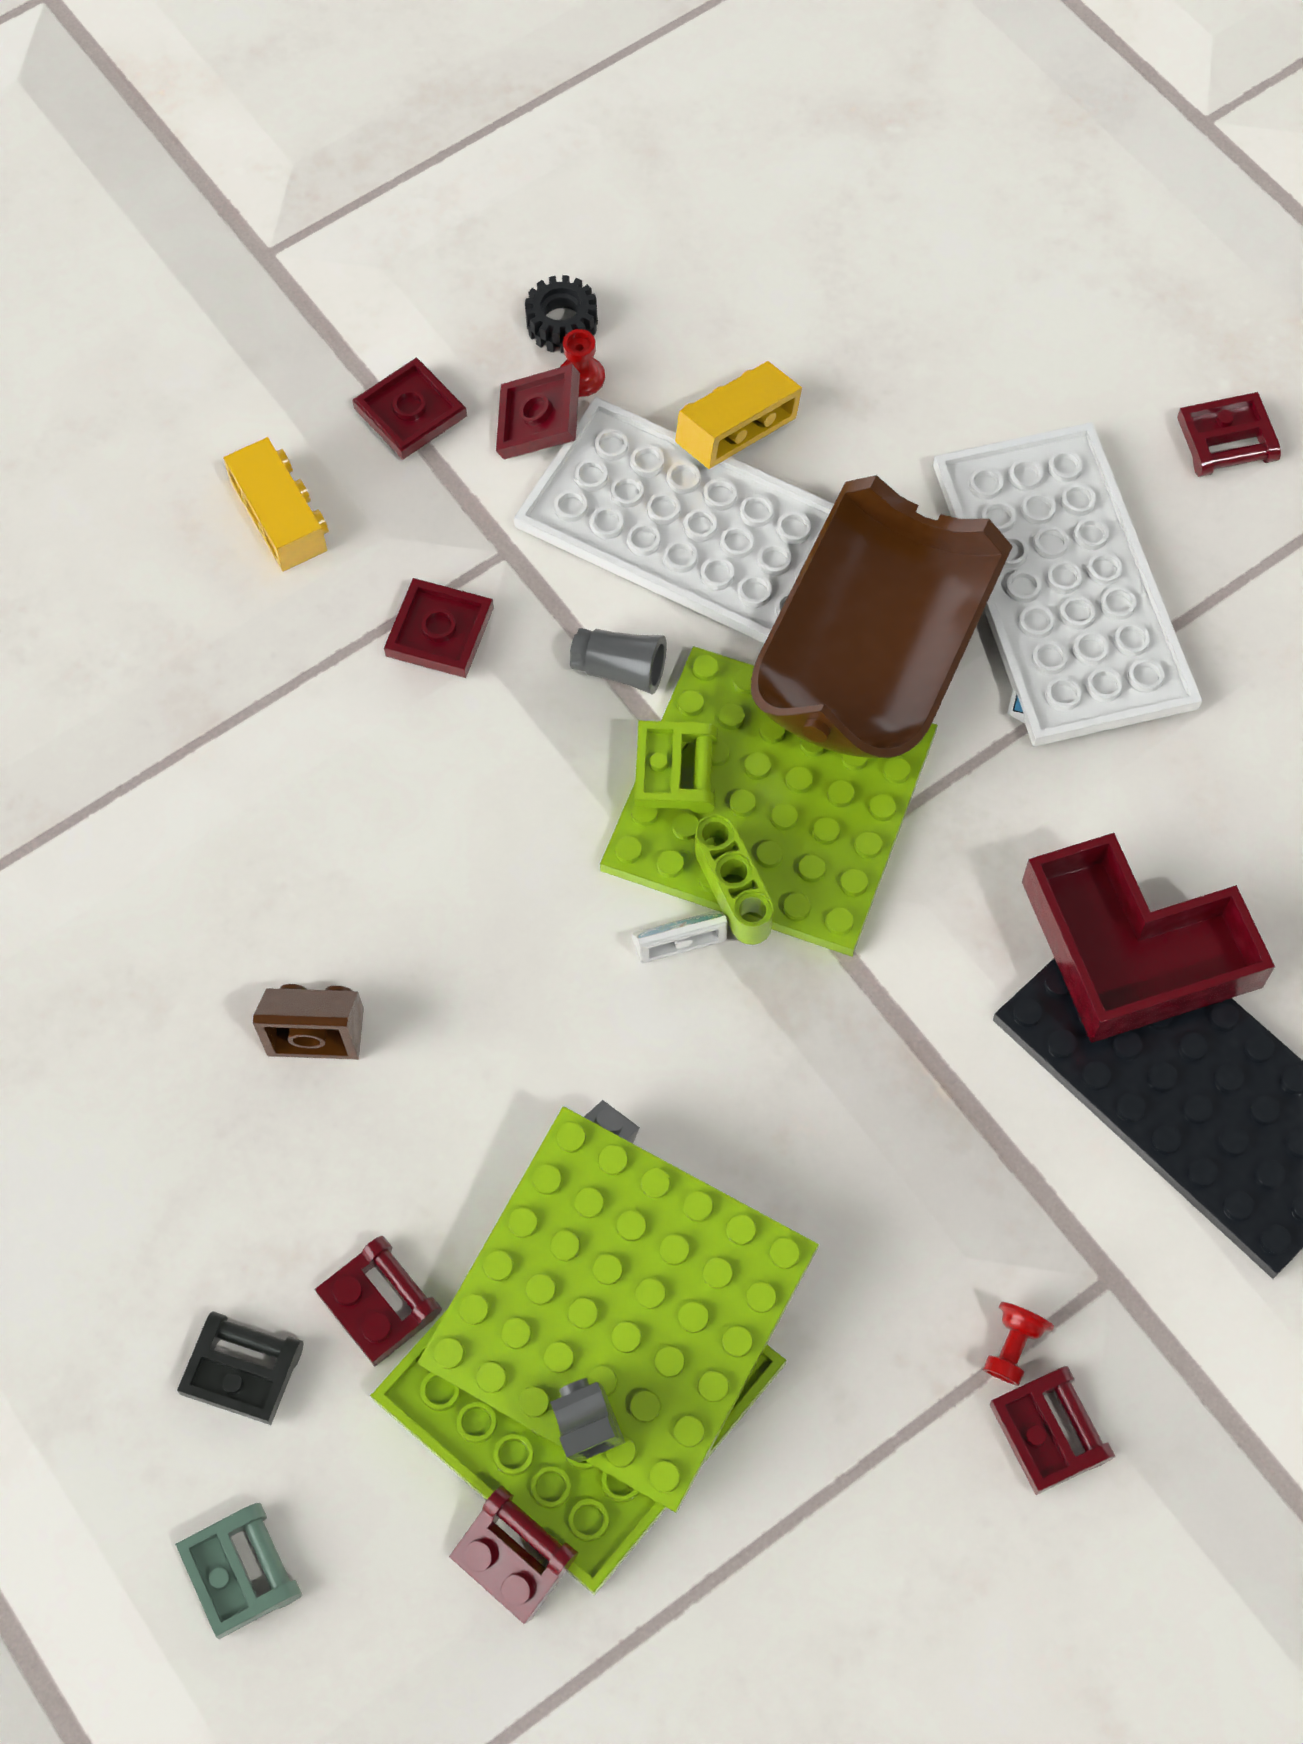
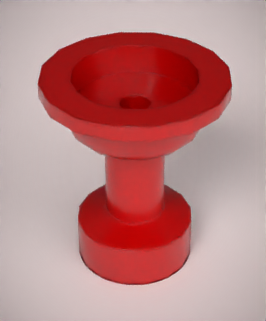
[560,329,605,397]
[983,1302,1054,1386]

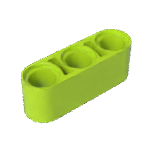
[695,813,774,945]

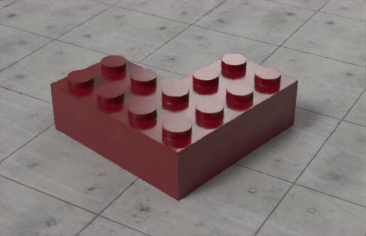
[1022,833,1275,1043]

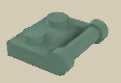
[175,1503,302,1640]

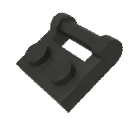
[177,1311,304,1425]

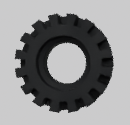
[525,275,598,353]

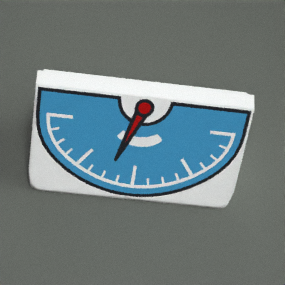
[632,911,727,963]

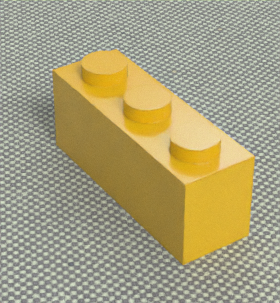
[675,361,802,469]
[223,437,329,572]

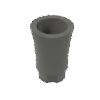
[570,628,667,695]

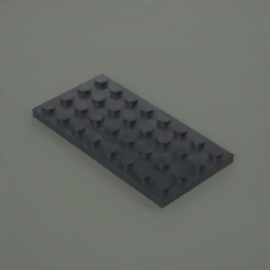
[993,958,1303,1279]

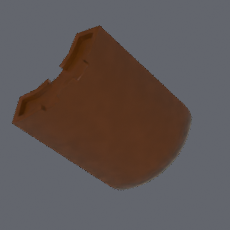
[751,475,1013,758]

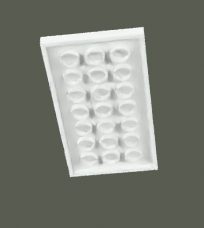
[514,397,834,643]
[933,422,1202,747]

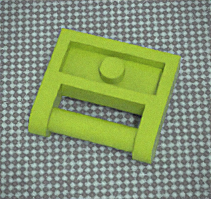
[634,720,718,813]

